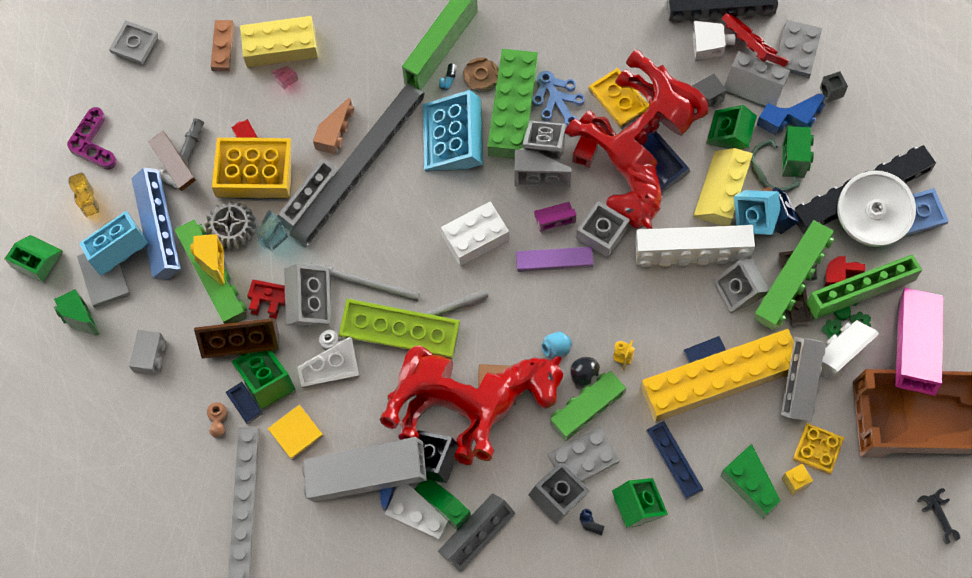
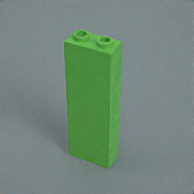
[402,0,478,90]

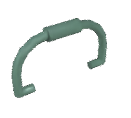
[751,138,800,192]

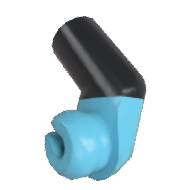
[439,63,457,89]

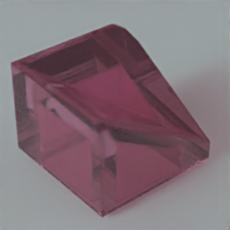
[272,66,298,90]

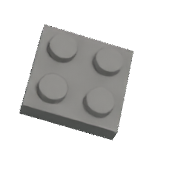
[109,20,159,65]

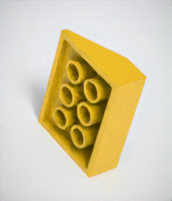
[212,137,291,198]

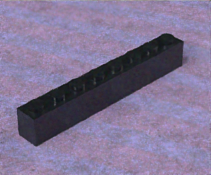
[795,145,936,235]

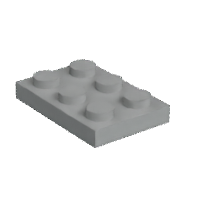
[775,20,822,78]
[548,427,619,482]

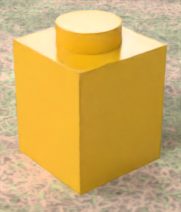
[782,464,813,496]

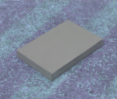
[77,253,130,307]

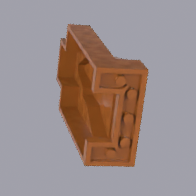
[853,369,972,458]

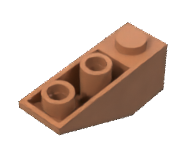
[313,98,354,154]

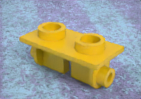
[613,340,635,370]

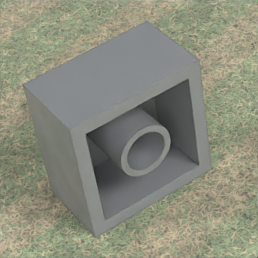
[576,201,630,258]

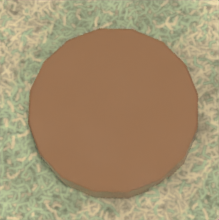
[463,57,499,92]

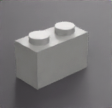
[129,330,166,375]

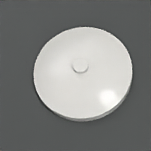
[837,171,916,247]

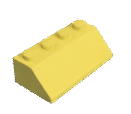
[693,148,753,226]

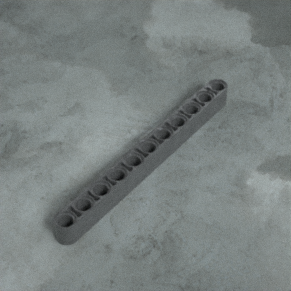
[290,84,425,246]

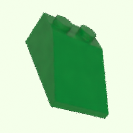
[231,350,296,409]

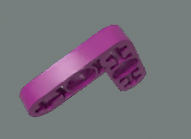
[67,107,117,170]

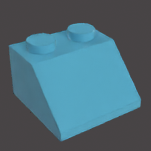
[734,190,780,235]

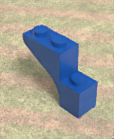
[757,94,825,136]

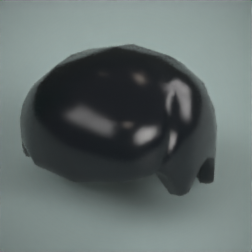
[570,357,600,386]

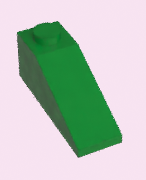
[414,479,471,530]

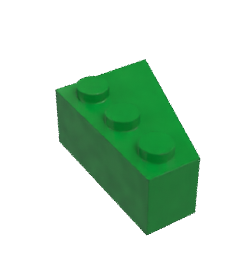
[720,444,781,519]

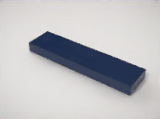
[646,421,704,500]

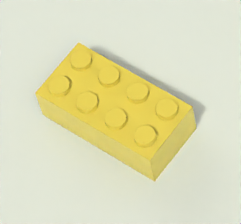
[240,16,318,67]

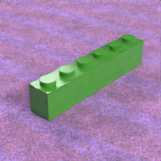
[174,219,247,324]
[754,220,835,331]
[806,254,922,319]

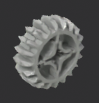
[205,200,256,250]

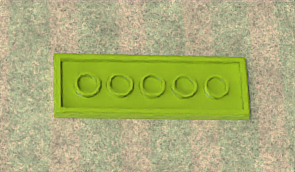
[338,298,460,359]

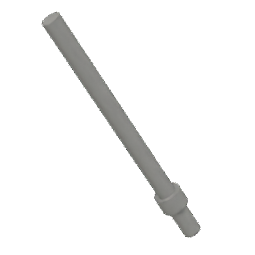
[310,263,420,301]
[424,290,488,316]

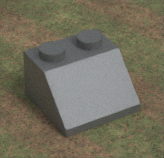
[713,259,770,312]

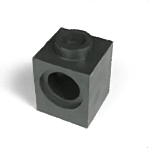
[820,71,848,103]

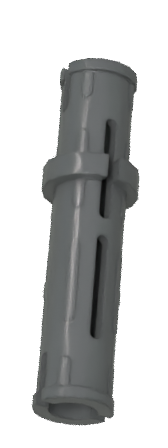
[180,118,204,165]

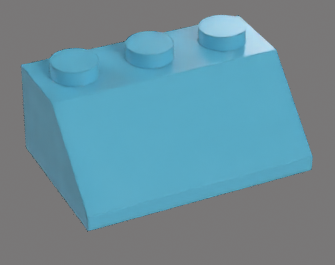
[79,211,148,276]

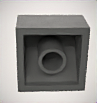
[529,462,590,524]

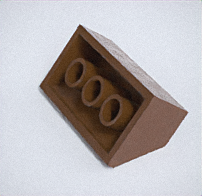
[194,318,279,359]

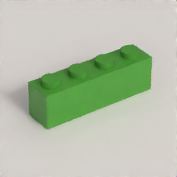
[550,371,626,442]

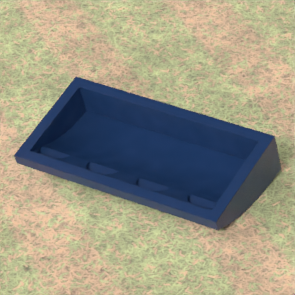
[621,117,690,192]

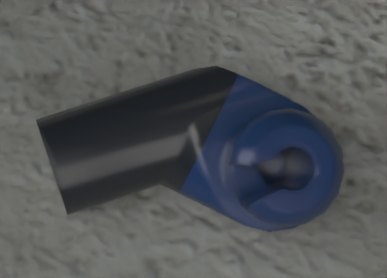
[580,509,605,536]

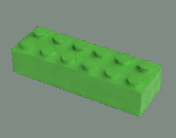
[488,49,538,159]

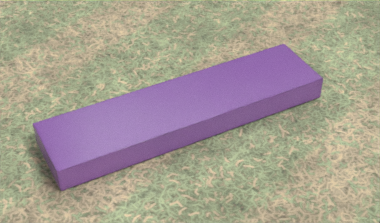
[516,247,593,271]

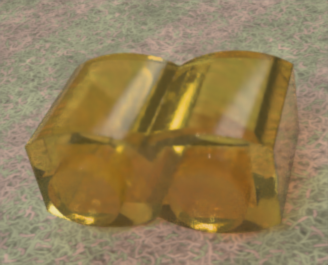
[69,172,99,217]

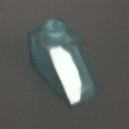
[256,210,288,252]

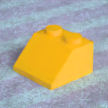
[190,234,224,285]

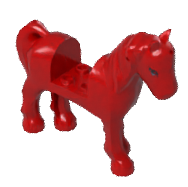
[564,49,709,229]
[379,345,563,465]

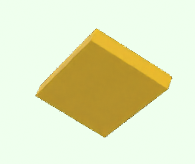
[588,67,649,129]

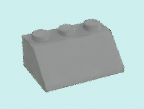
[724,51,790,107]
[284,264,331,326]

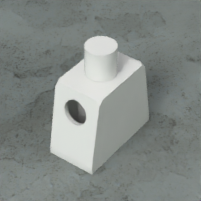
[693,21,735,60]

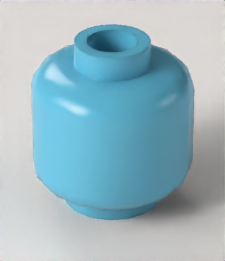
[541,331,572,359]

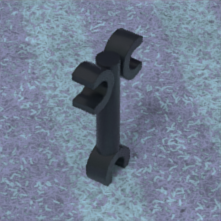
[917,488,960,544]

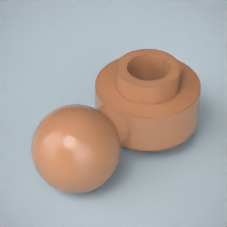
[207,402,227,438]

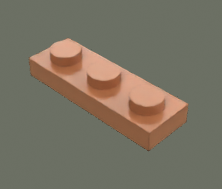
[211,20,234,71]

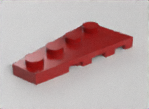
[722,13,789,67]

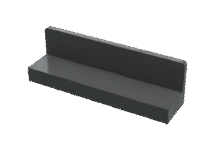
[438,494,515,571]

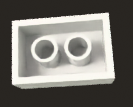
[441,201,509,266]

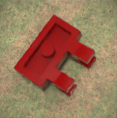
[247,279,285,320]

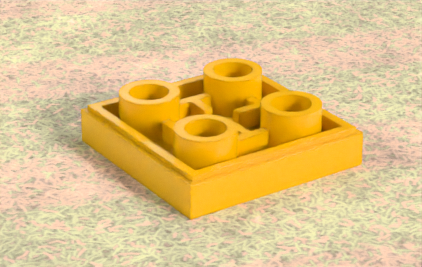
[268,405,323,460]
[793,423,845,475]

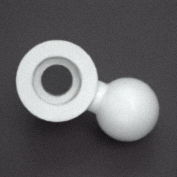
[319,330,344,350]

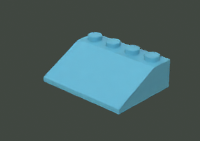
[423,90,483,171]

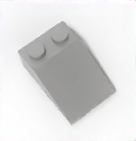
[523,120,566,153]
[514,148,571,188]

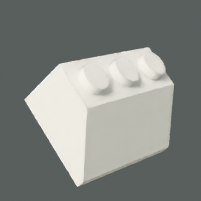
[821,320,879,379]

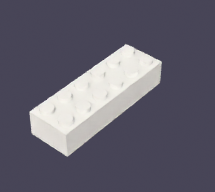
[634,225,755,267]

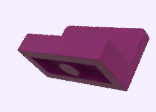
[534,202,576,232]

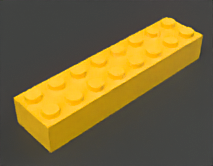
[640,329,794,422]

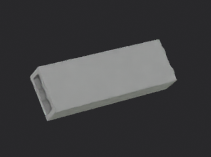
[302,437,427,502]

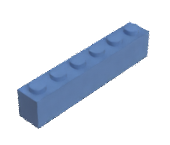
[131,168,181,280]

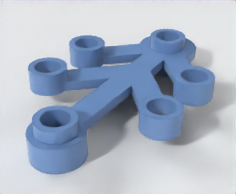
[533,71,585,127]

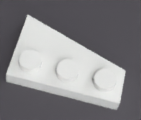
[297,337,359,387]
[385,484,448,541]

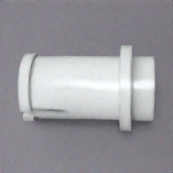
[159,168,177,188]

